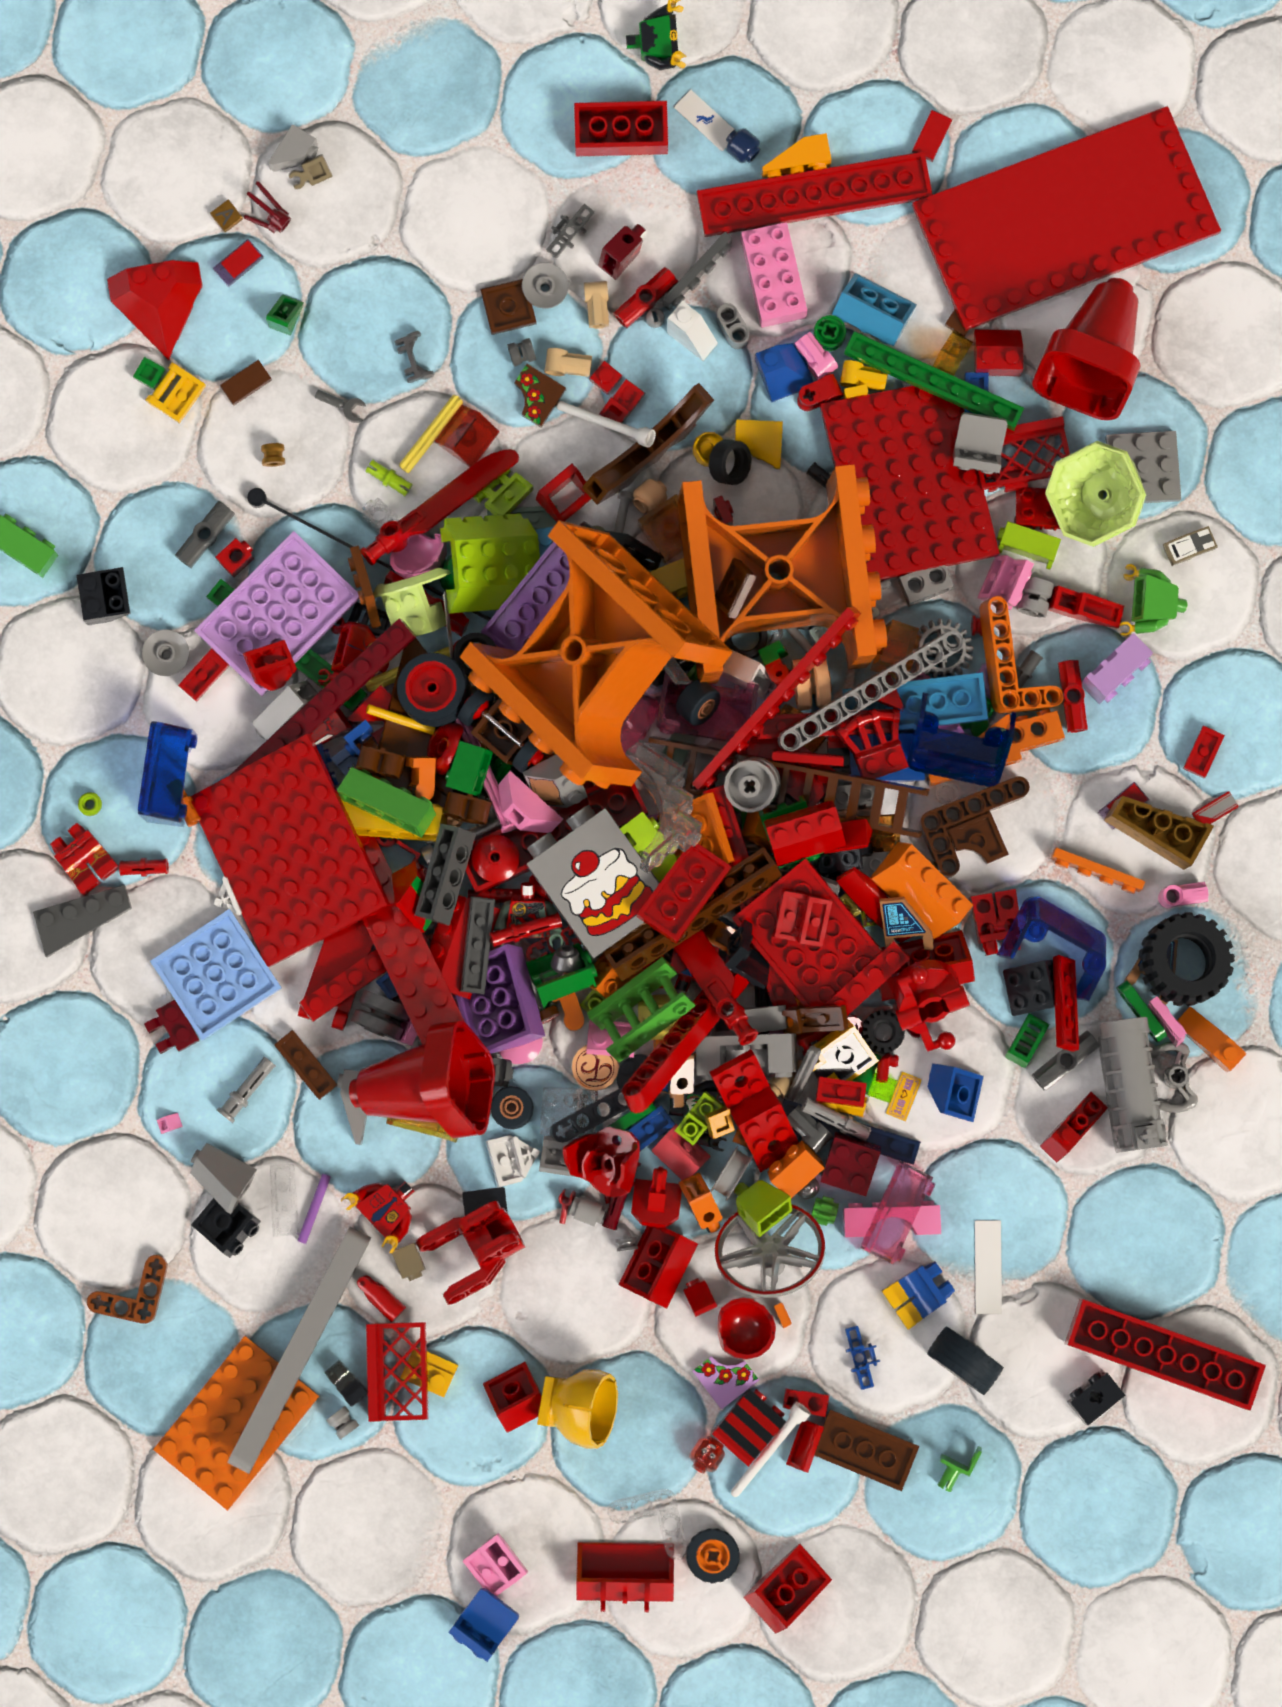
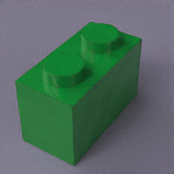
[446,741,493,797]

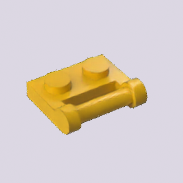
[145,362,206,424]

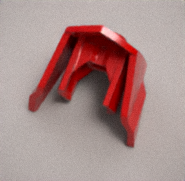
[563,1126,640,1197]

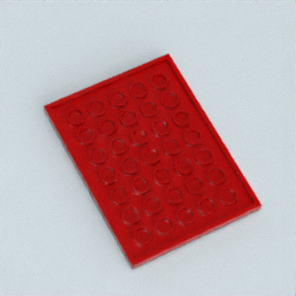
[820,386,1000,580]
[191,734,390,967]

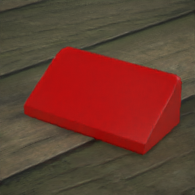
[824,819,873,854]

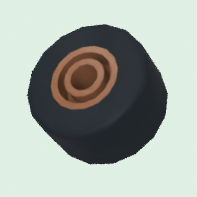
[676,679,721,726]
[490,1086,534,1130]

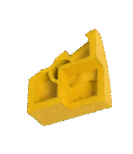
[735,419,783,469]

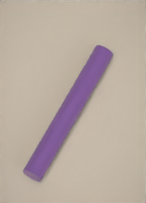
[297,1173,331,1244]

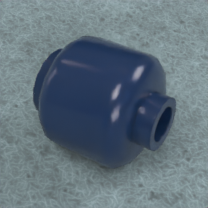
[726,128,761,163]

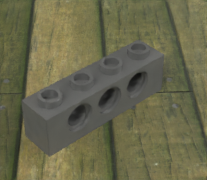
[415,823,476,926]

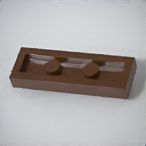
[274,1030,337,1100]

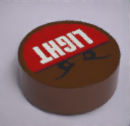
[539,1005,560,1024]

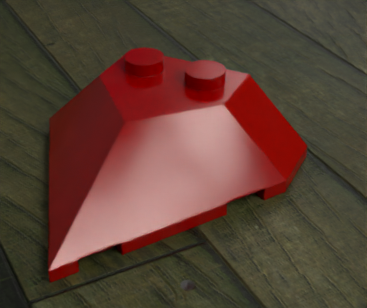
[107,260,203,360]

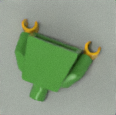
[1120,564,1188,637]

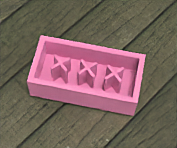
[741,222,807,328]

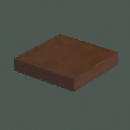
[480,279,537,335]
[715,558,757,619]

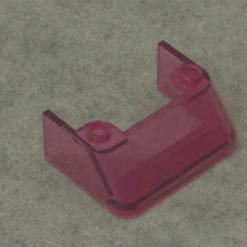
[856,1160,936,1265]

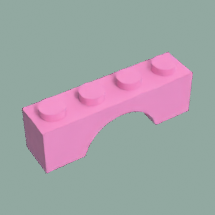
[843,1201,941,1237]

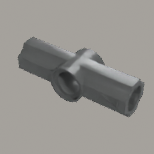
[175,501,235,568]
[1032,1030,1100,1091]

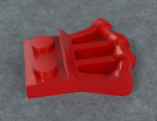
[835,709,909,779]

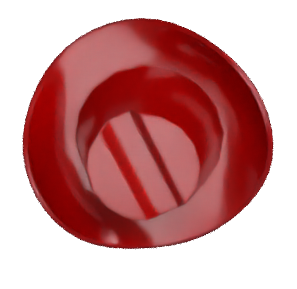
[427,723,463,775]

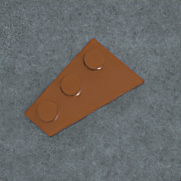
[348,545,381,628]

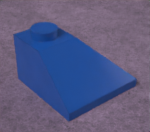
[755,343,814,402]
[927,1063,984,1122]

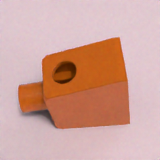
[678,1172,723,1233]

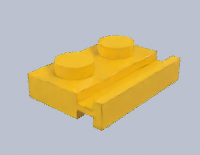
[400,1347,459,1397]

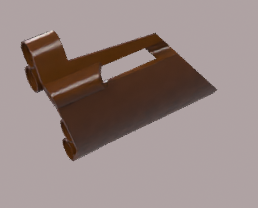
[356,638,492,825]

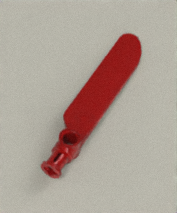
[360,449,520,566]
[674,930,759,1046]

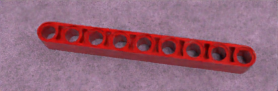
[622,972,750,1113]

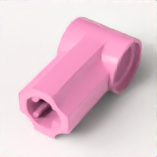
[794,332,838,380]
[1158,882,1209,908]

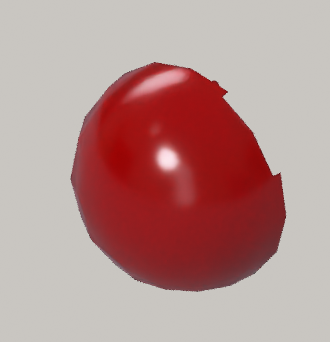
[718,1297,776,1359]

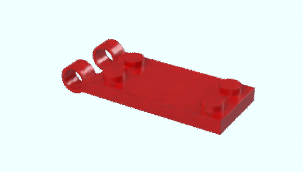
[298,920,374,1031]

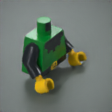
[626,0,687,71]

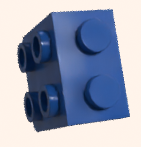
[448,1588,519,1662]

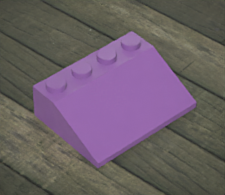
[456,944,545,1054]

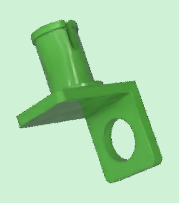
[937,1446,982,1492]

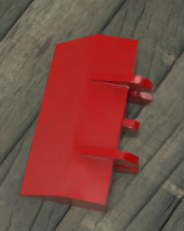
[576,1542,674,1612]

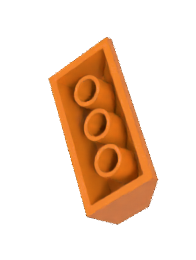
[870,842,973,939]

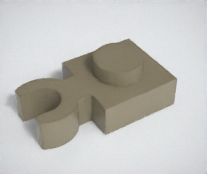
[289,154,333,189]

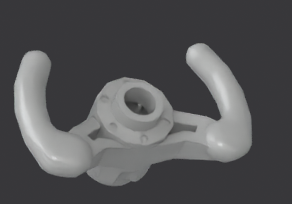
[1150,1042,1198,1113]

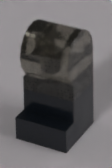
[325,1360,368,1407]

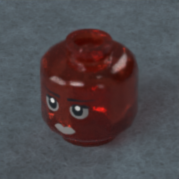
[689,1436,725,1474]

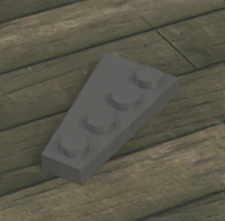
[33,885,132,958]

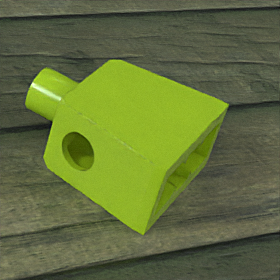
[734,1180,792,1237]

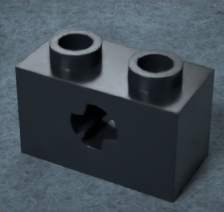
[1067,1371,1126,1425]

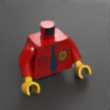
[341,1181,415,1253]

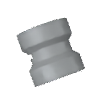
[326,1406,359,1440]

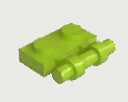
[473,469,534,517]

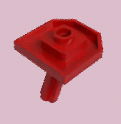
[631,1166,682,1228]

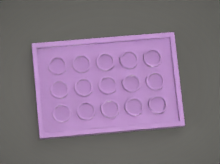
[194,531,359,696]

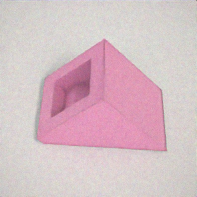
[157,1113,183,1134]

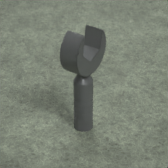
[315,389,366,423]

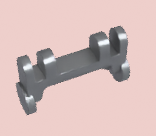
[394,331,434,383]

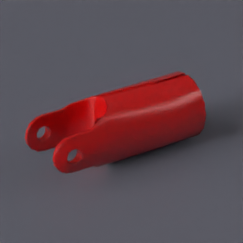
[357,1275,406,1323]

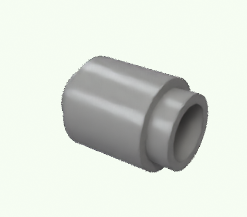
[569,1196,606,1227]

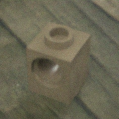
[392,1243,426,1281]

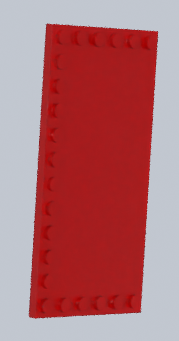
[912,106,1221,331]

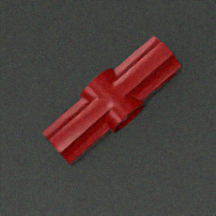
[613,267,678,329]
[1058,660,1088,733]

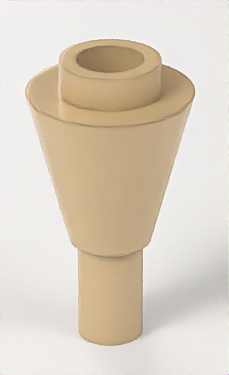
[768,1060,802,1098]

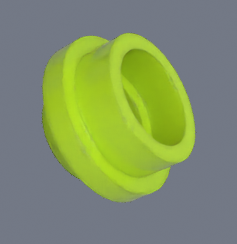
[78,792,102,816]

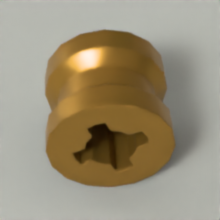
[261,443,285,467]

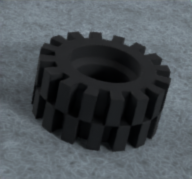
[862,1010,905,1054]

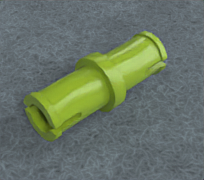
[365,459,413,497]

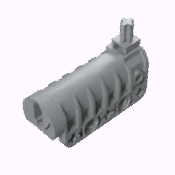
[1098,1017,1168,1153]

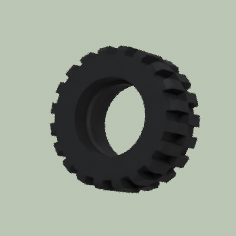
[1138,912,1235,1006]

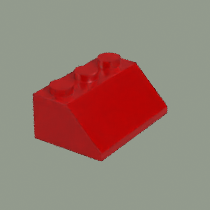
[764,800,846,866]
[618,1226,698,1309]

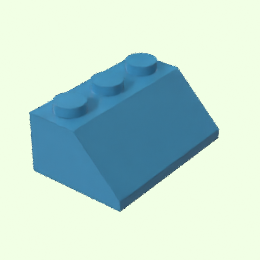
[832,273,917,346]

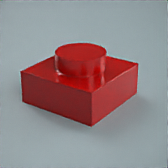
[589,361,622,395]

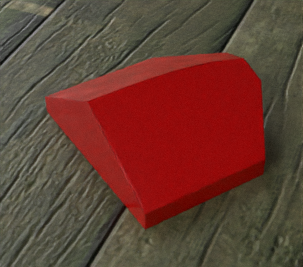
[243,640,297,691]

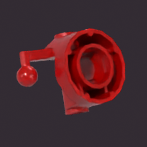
[893,959,970,1052]

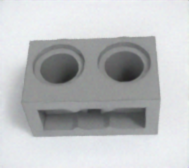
[898,565,954,607]

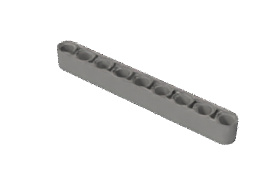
[777,631,964,751]

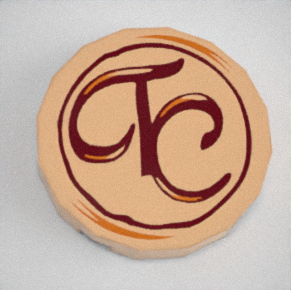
[571,1045,619,1091]

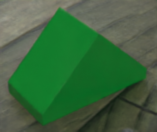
[266,294,304,336]

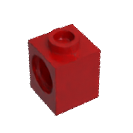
[216,538,254,578]

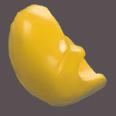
[693,432,723,467]

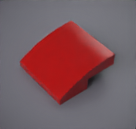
[773,889,832,947]

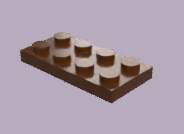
[814,1409,919,1492]

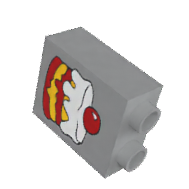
[527,805,659,959]

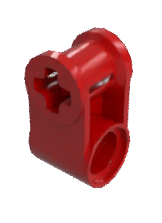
[797,374,844,412]

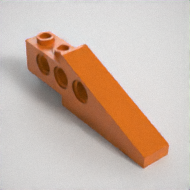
[927,709,1065,787]

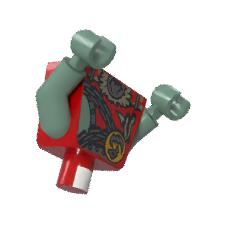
[490,882,564,948]

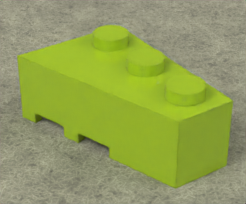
[620,812,681,882]

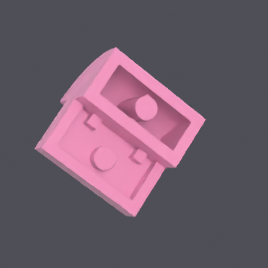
[977,555,1034,610]
[463,1533,528,1596]

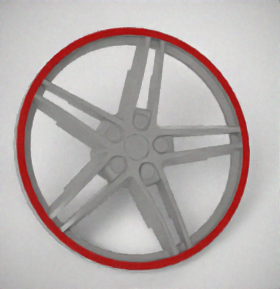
[715,1204,826,1298]

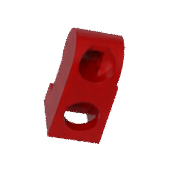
[782,1388,830,1417]

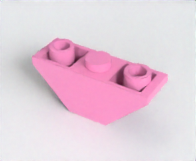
[498,771,563,833]

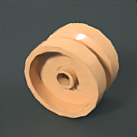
[792,659,832,711]

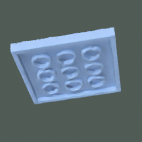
[150,909,282,1041]

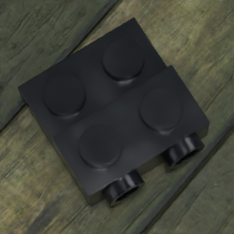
[191,1198,261,1258]

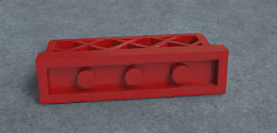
[978,416,1070,490]
[366,1322,429,1422]

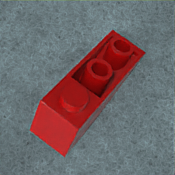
[1040,1092,1108,1163]

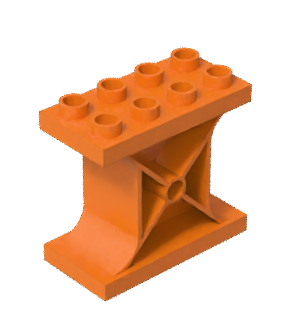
[677,465,887,684]
[460,521,733,789]

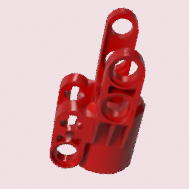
[416,1201,525,1305]

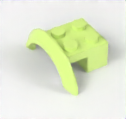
[373,568,451,636]

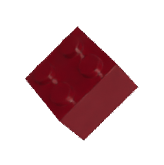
[820,1132,881,1197]

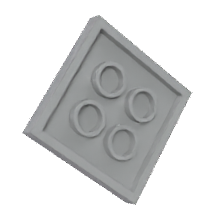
[1105,431,1181,503]

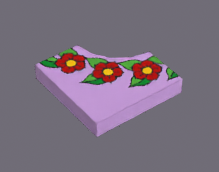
[692,1356,759,1410]

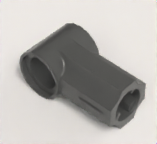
[787,1105,833,1153]

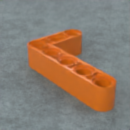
[979,596,1063,714]

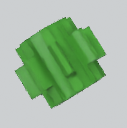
[811,1196,839,1226]

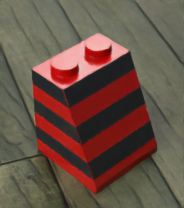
[711,1389,786,1467]

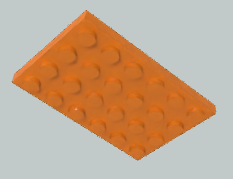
[153,1336,320,1511]

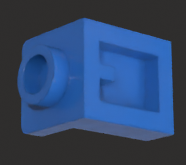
[343,719,373,757]

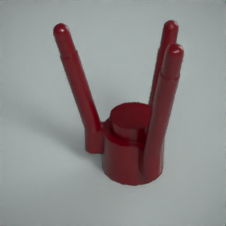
[243,181,291,233]

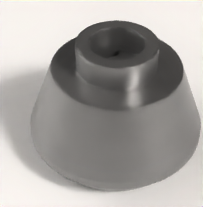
[551,945,583,975]

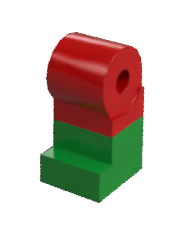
[758,640,791,686]

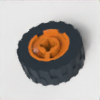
[686,1528,740,1584]

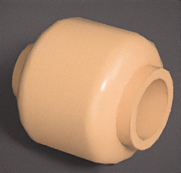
[633,479,667,514]

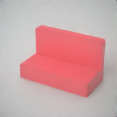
[652,1124,711,1180]

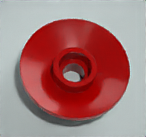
[472,835,519,882]

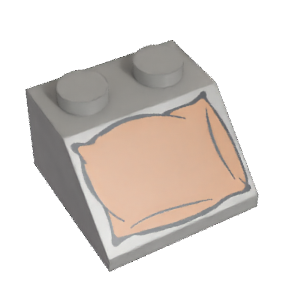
[522,754,588,808]

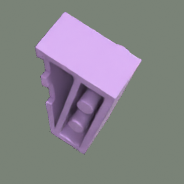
[1081,633,1153,705]

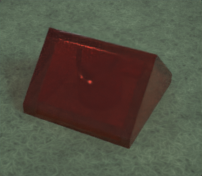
[434,405,500,467]

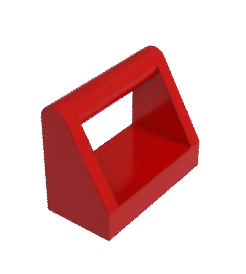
[535,463,591,522]

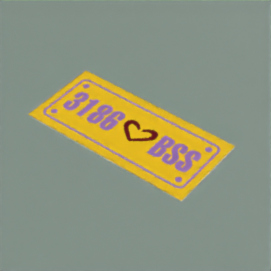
[886,1072,922,1121]

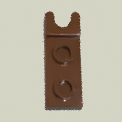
[782,1005,849,1034]

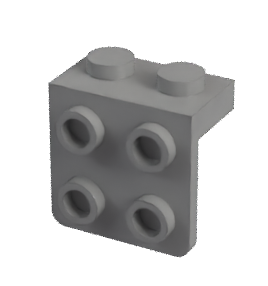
[953,412,1007,474]

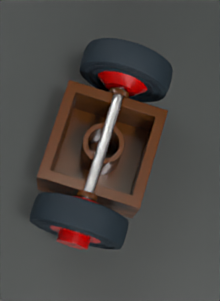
[458,689,545,773]

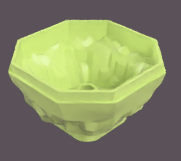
[1045,441,1146,547]

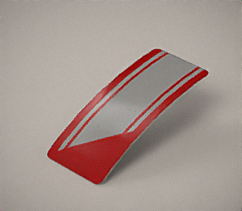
[1192,791,1239,824]

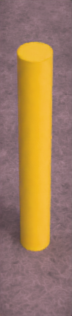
[366,704,435,735]

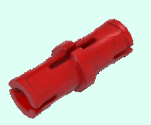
[119,858,169,877]

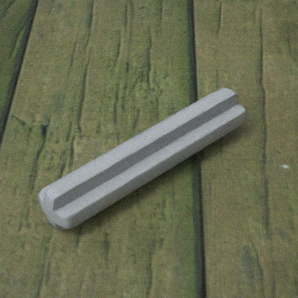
[787,1045,821,1102]

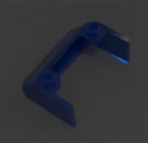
[907,692,1016,787]
[138,721,198,827]
[997,896,1106,1001]

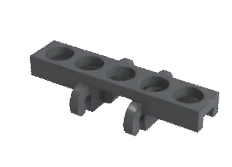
[546,204,594,259]

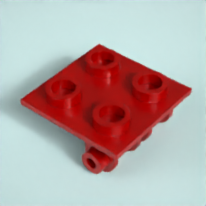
[1014,487,1060,531]

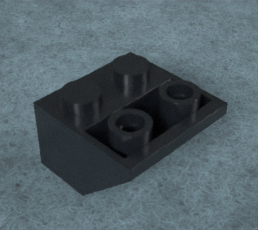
[76,567,131,626]

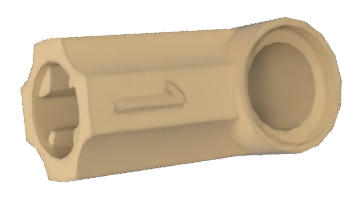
[584,281,609,329]
[544,348,592,377]

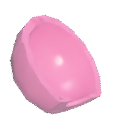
[390,534,447,579]

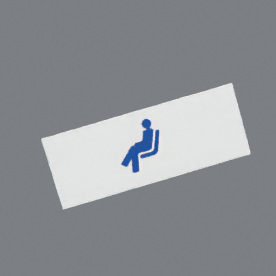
[674,90,735,151]

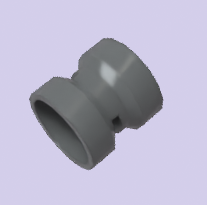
[507,338,536,367]

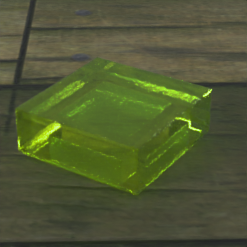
[867,1073,898,1103]

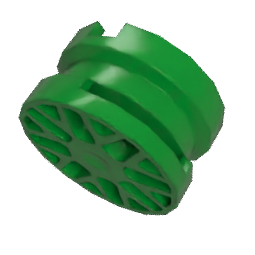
[813,315,846,351]

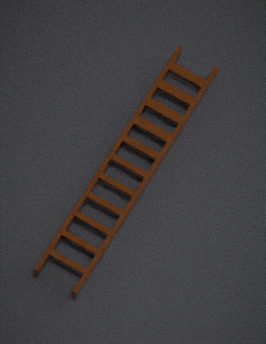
[641,736,930,838]

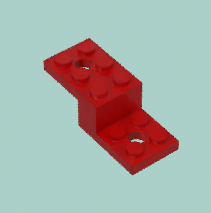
[709,1049,799,1172]

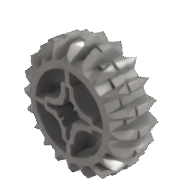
[910,618,974,678]

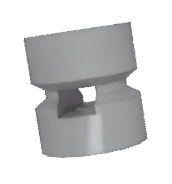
[1017,577,1054,618]

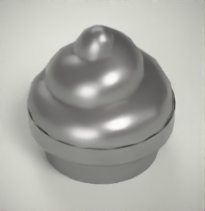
[797,1178,819,1199]

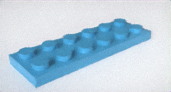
[842,672,989,736]

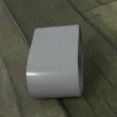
[717,303,749,349]

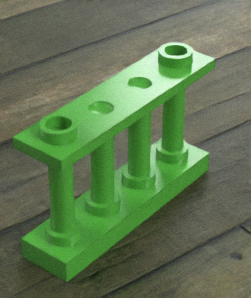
[587,957,696,1063]

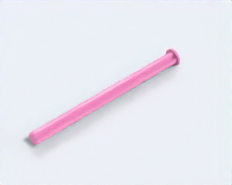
[454,719,517,833]

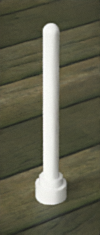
[556,401,656,448]
[731,1402,811,1497]

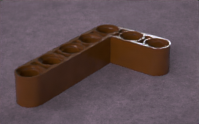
[919,776,1030,878]

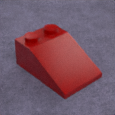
[743,1544,832,1634]

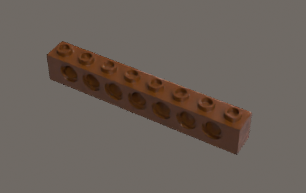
[603,847,782,981]

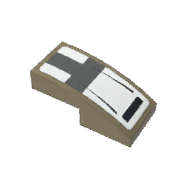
[1163,526,1218,566]

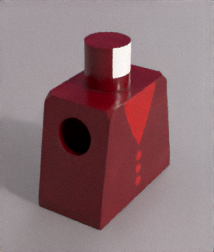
[598,224,647,280]

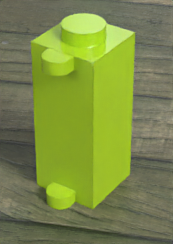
[996,521,1061,570]

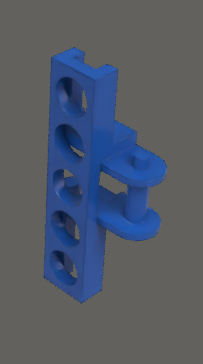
[845,1326,880,1390]

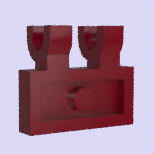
[144,1000,200,1054]

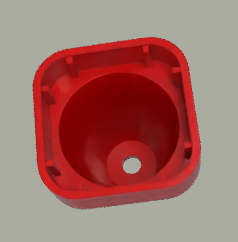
[1032,278,1141,420]
[349,1020,495,1138]

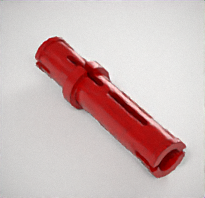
[489,912,562,947]

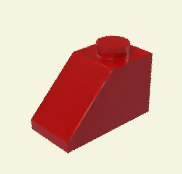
[348,685,391,725]
[683,1278,718,1317]

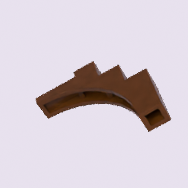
[582,383,714,505]

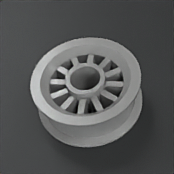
[711,1146,754,1201]

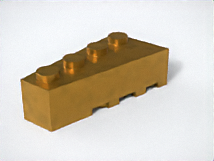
[1104,796,1214,870]

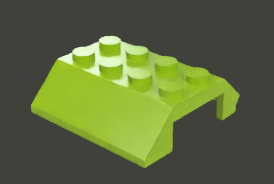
[440,513,540,614]

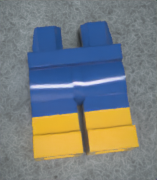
[881,1261,955,1330]

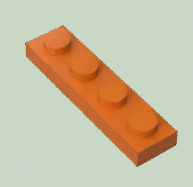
[1050,847,1145,894]

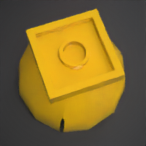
[537,1369,618,1449]

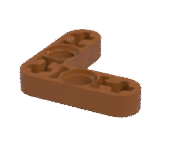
[87,1255,168,1324]

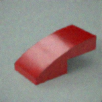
[598,379,646,423]

